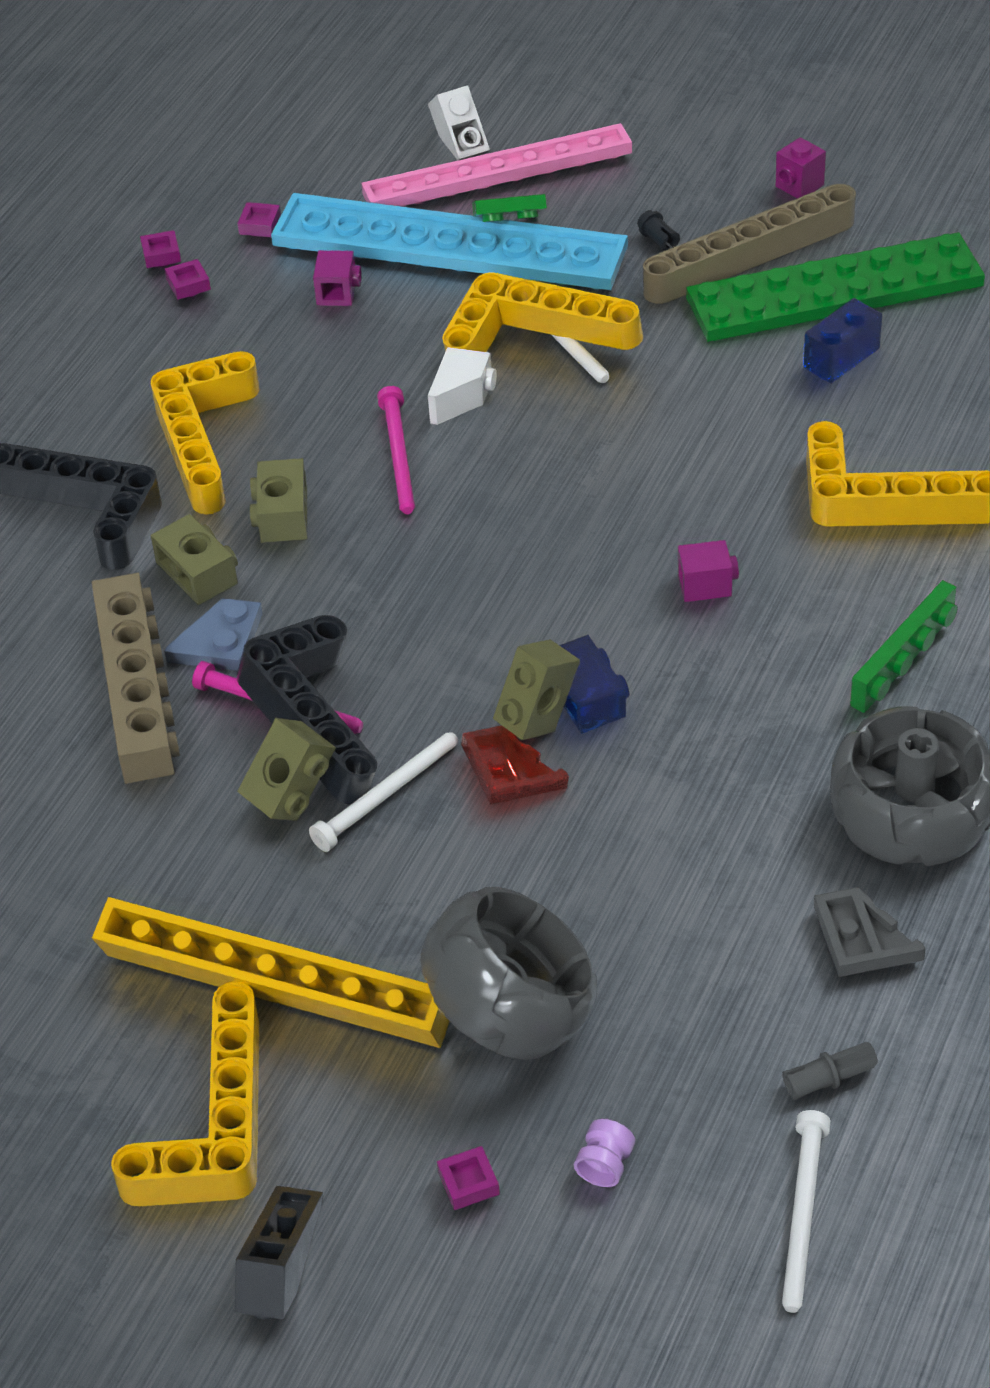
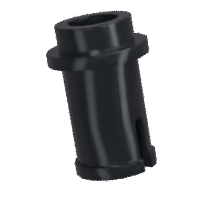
[637,210,680,251]

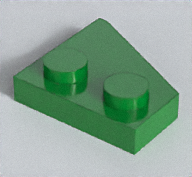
[472,194,547,222]

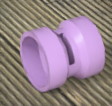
[574,1119,635,1188]

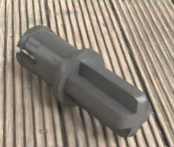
[782,1042,878,1100]

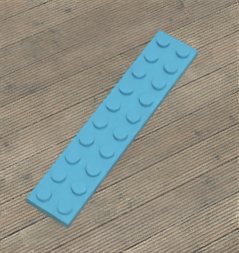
[271,193,628,290]

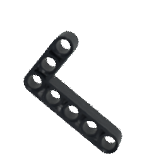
[0,443,162,570]
[237,615,377,805]

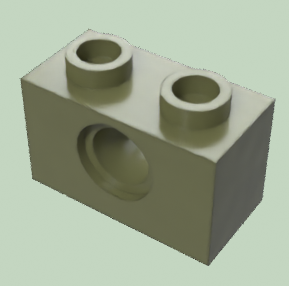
[250,458,307,543]
[150,514,238,605]
[493,639,580,740]
[237,718,336,821]

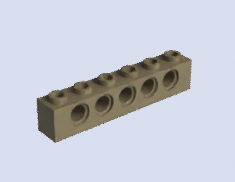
[91,572,180,784]

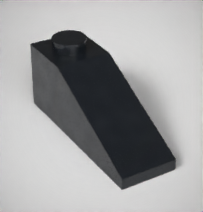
[235,1185,323,1320]

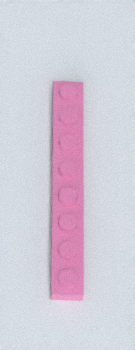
[361,123,632,207]

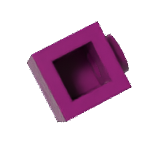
[775,137,826,198]
[313,250,362,306]
[678,540,739,602]

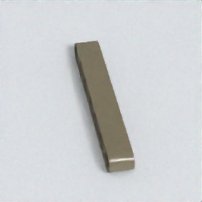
[643,184,856,304]

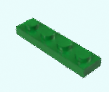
[850,580,958,713]

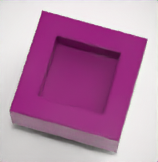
[237,202,281,237]
[140,230,181,268]
[165,259,211,300]
[437,1146,500,1210]

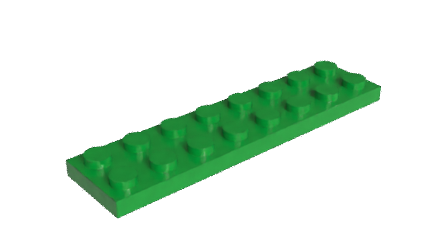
[686,232,985,342]

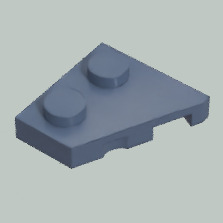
[164,598,263,671]

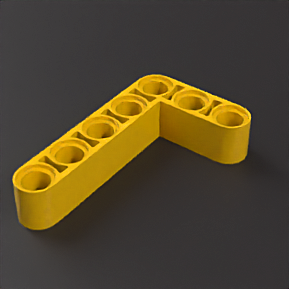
[442,272,643,352]
[151,351,260,515]
[806,421,990,526]
[111,981,260,1206]

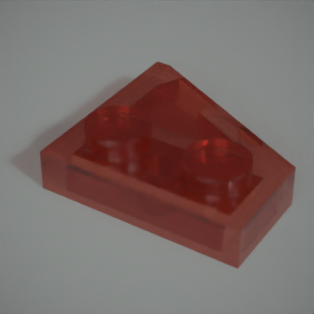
[461,725,569,805]

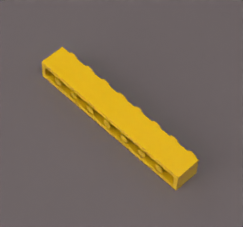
[92,897,450,1048]

